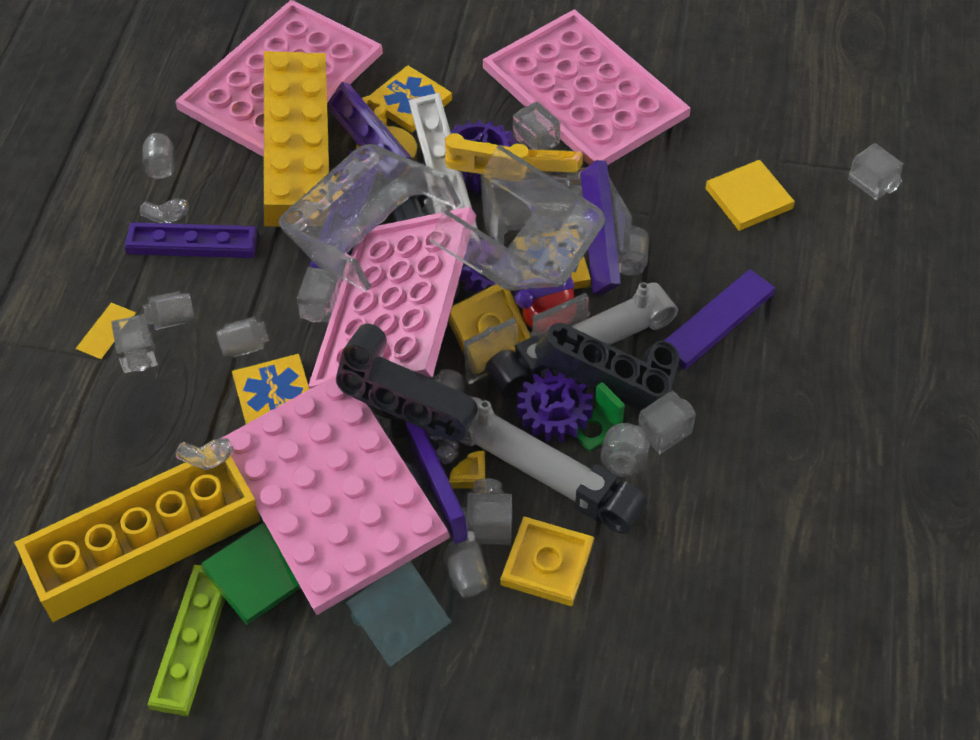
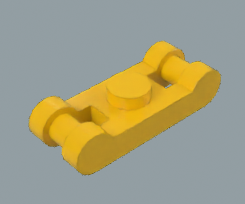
[445,133,528,180]

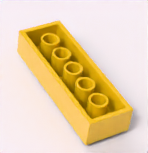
[264,51,330,227]
[14,444,261,622]

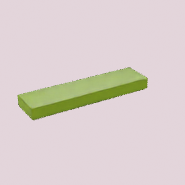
[147,564,225,716]

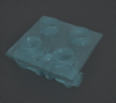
[346,561,451,667]

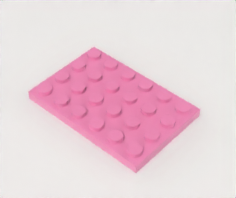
[175,0,383,157]
[483,9,691,166]
[308,207,476,389]
[219,374,450,615]

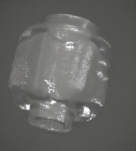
[601,423,650,477]

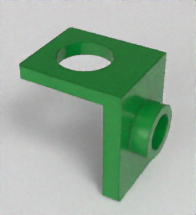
[575,382,625,452]

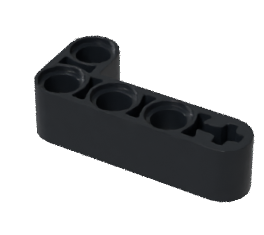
[336,323,478,441]
[535,323,679,411]

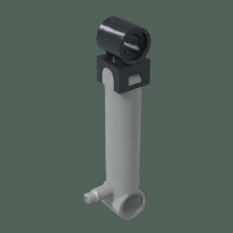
[485,282,678,398]
[459,397,648,534]

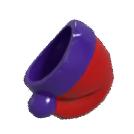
[515,271,575,332]

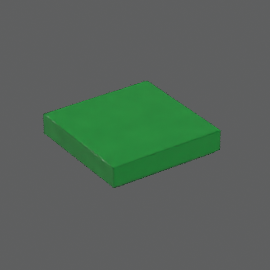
[201,523,301,625]

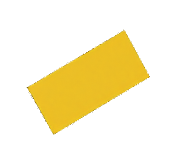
[76,303,136,359]

